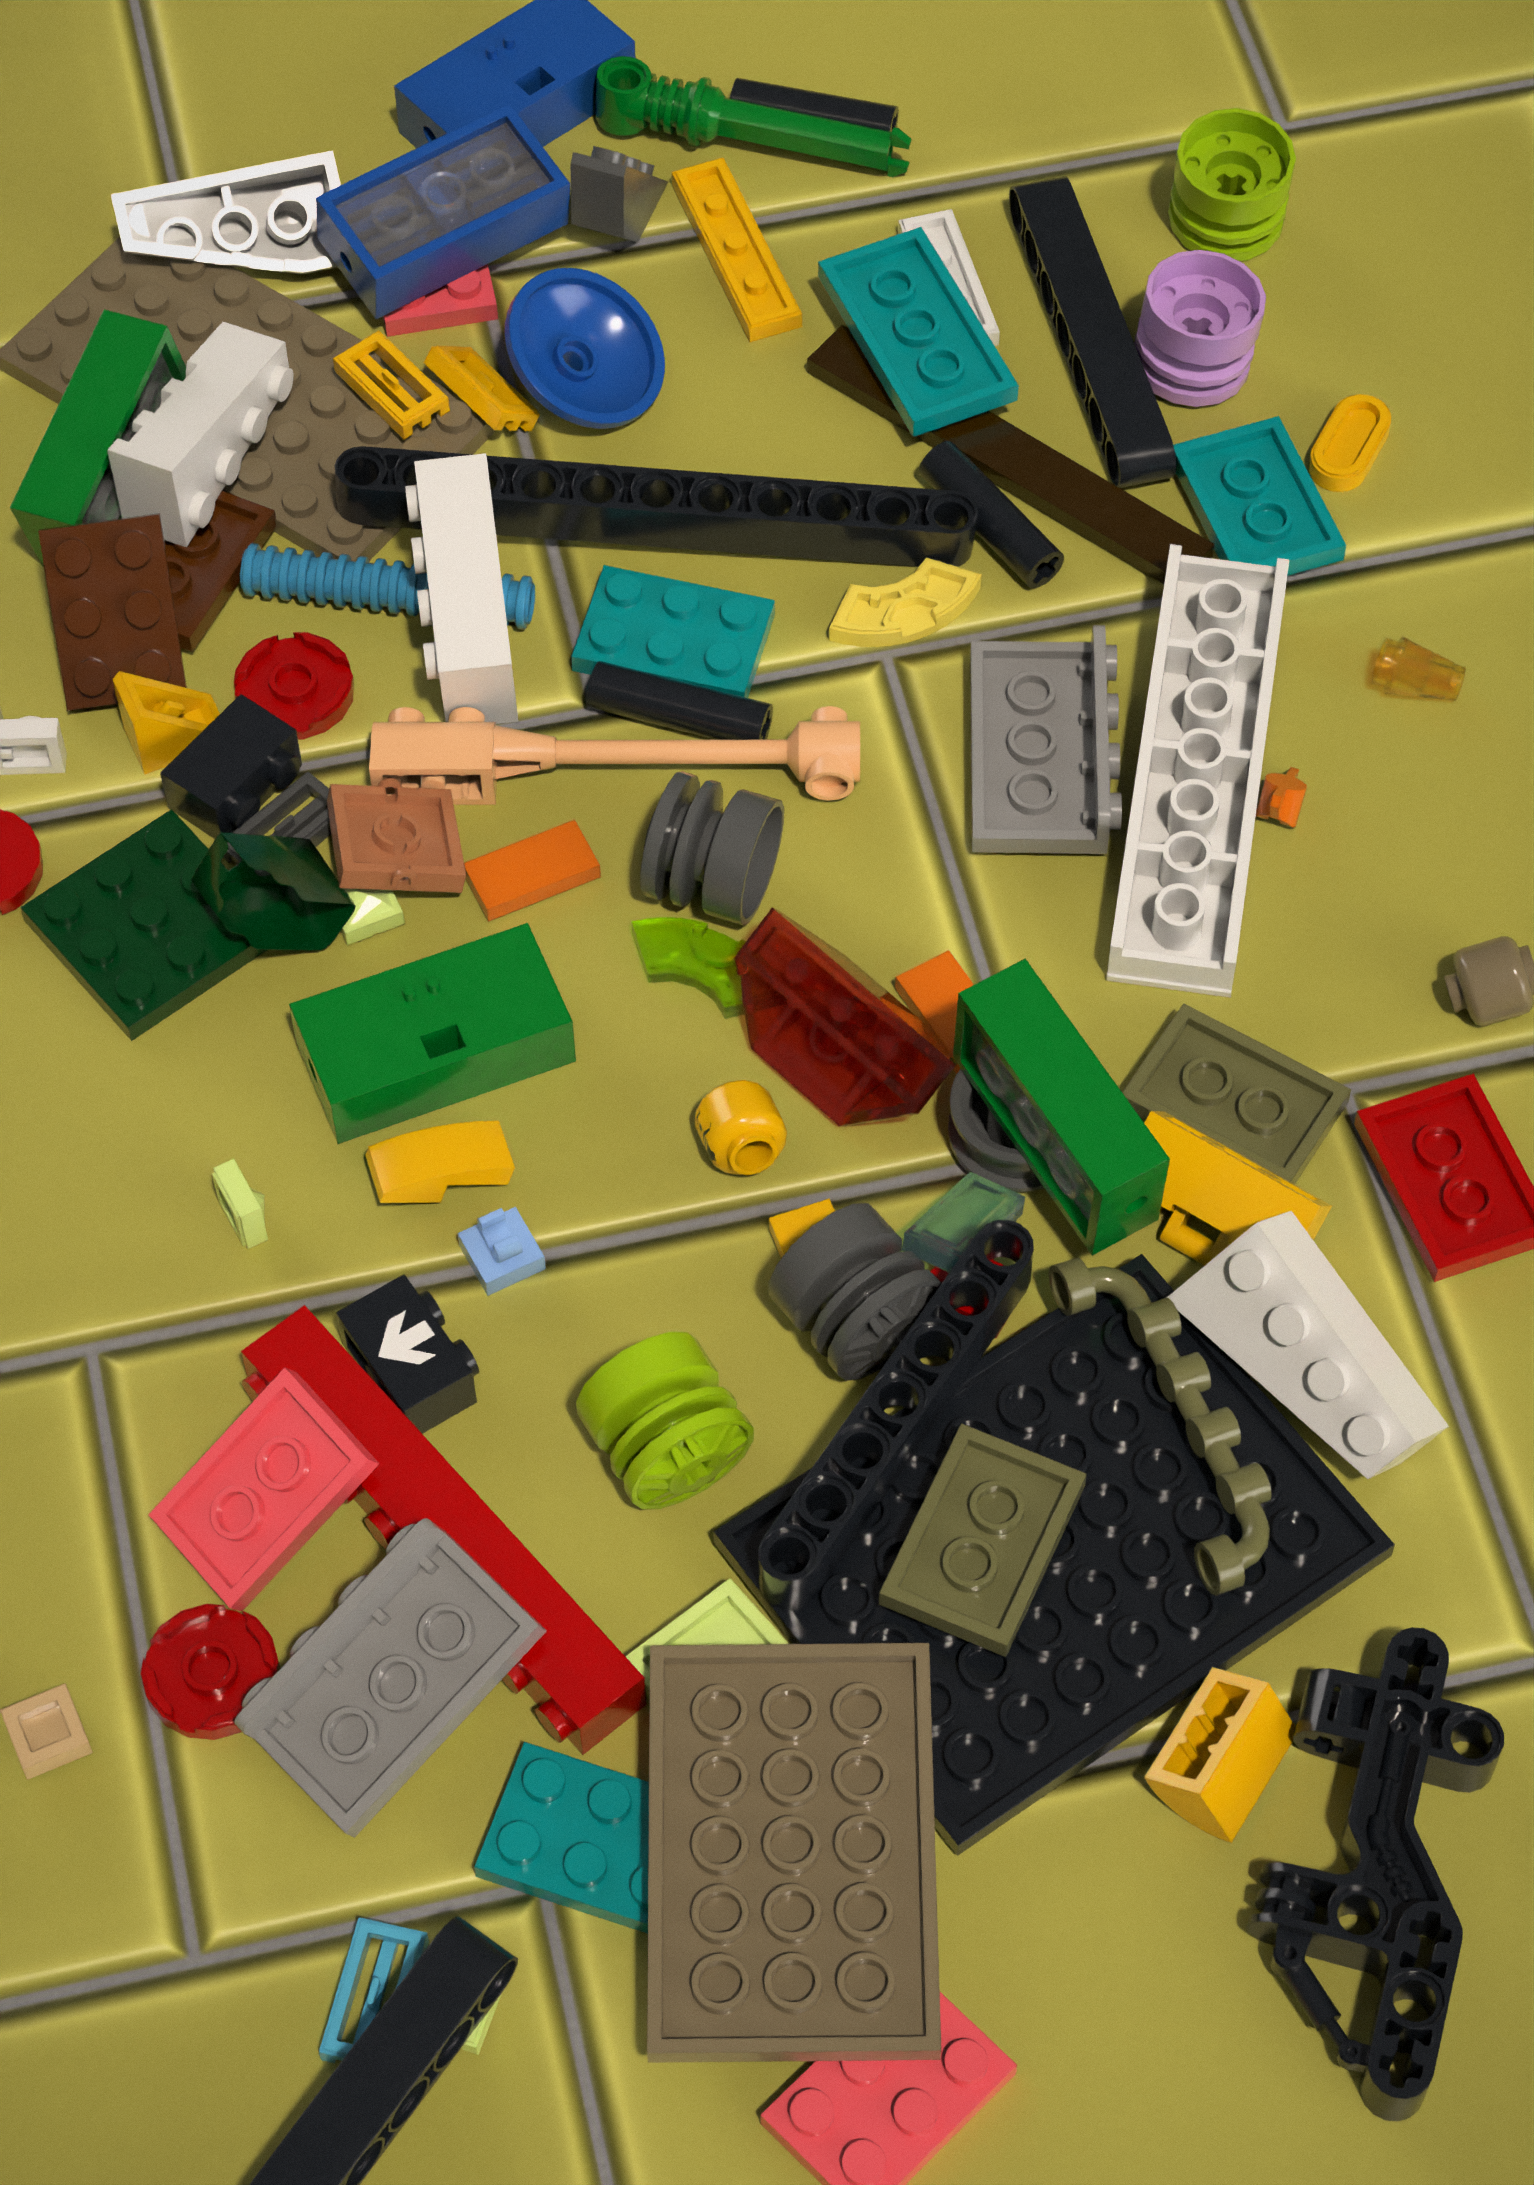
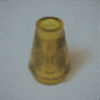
[1372,636,1466,701]

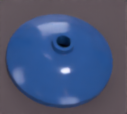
[505,268,665,429]

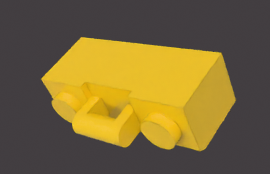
[1144,1111,1332,1266]

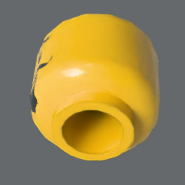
[695,1080,787,1175]

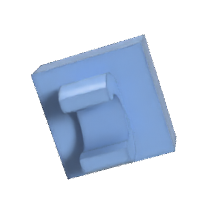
[457,1207,546,1296]

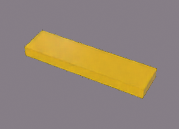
[672,157,802,342]

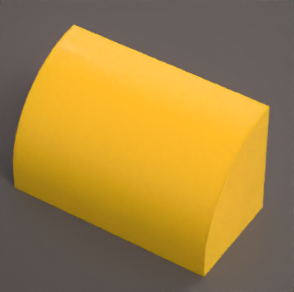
[1144,1667,1295,1843]

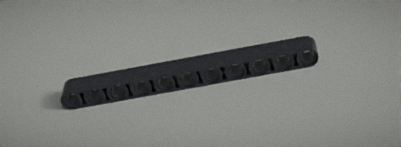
[334,446,978,567]

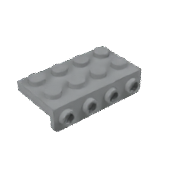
[970,625,1122,854]
[234,1518,547,1838]

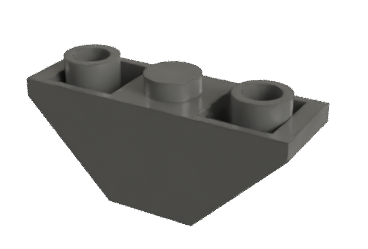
[570,146,668,242]

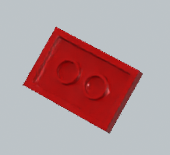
[1354,1073,1534,1282]

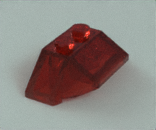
[734,908,957,1127]

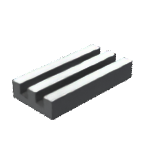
[223,771,331,876]

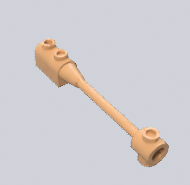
[369,706,860,805]

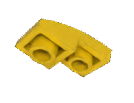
[365,1120,515,1203]

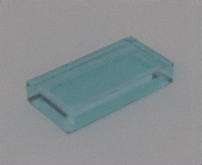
[902,1172,1025,1273]

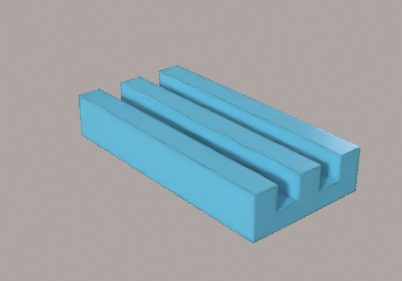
[319,1917,429,2063]

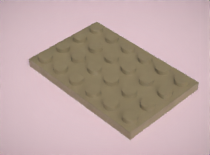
[647,1643,941,2063]

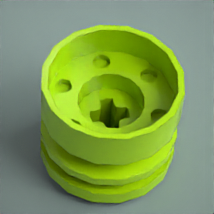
[1168,108,1296,261]
[576,1332,754,1509]

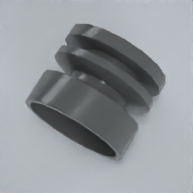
[640,771,784,925]
[768,1203,942,1381]

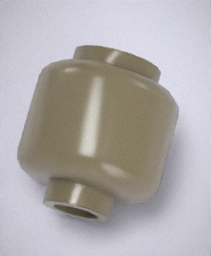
[1444,936,1534,1026]

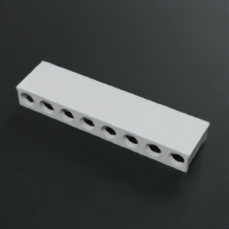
[1106,544,1289,998]

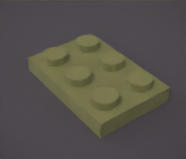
[1122,1003,1351,1185]
[879,1423,1087,1657]

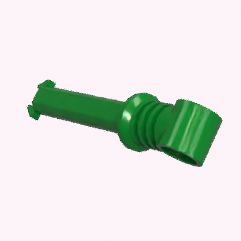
[596,56,912,177]

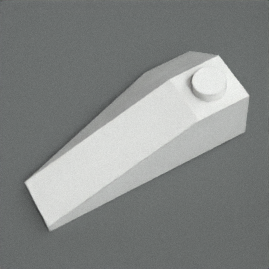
[111,150,341,274]

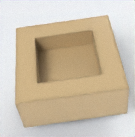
[0,1683,93,1780]

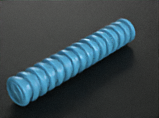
[240,543,535,629]

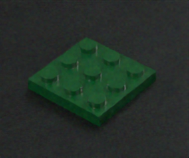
[20,809,267,1041]

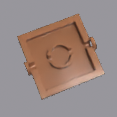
[327,778,466,893]

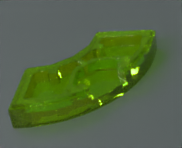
[631,917,785,1019]

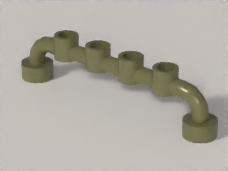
[1049,1257,1271,1596]

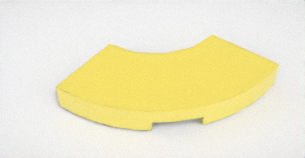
[829,557,982,647]

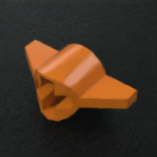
[1256,767,1307,827]

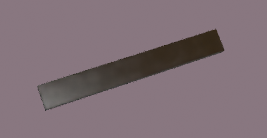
[807,324,1215,584]

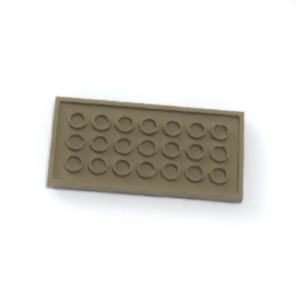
[0,237,496,561]

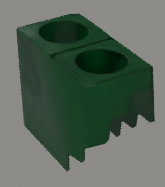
[191,832,356,951]

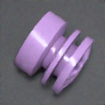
[1134,250,1266,407]

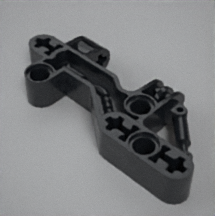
[1247,1627,1504,2122]

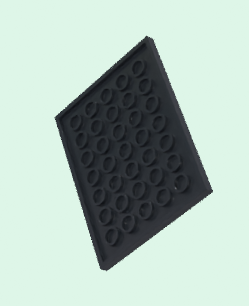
[714,1254,1395,1856]

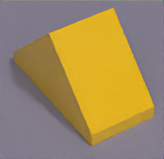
[112,671,220,775]

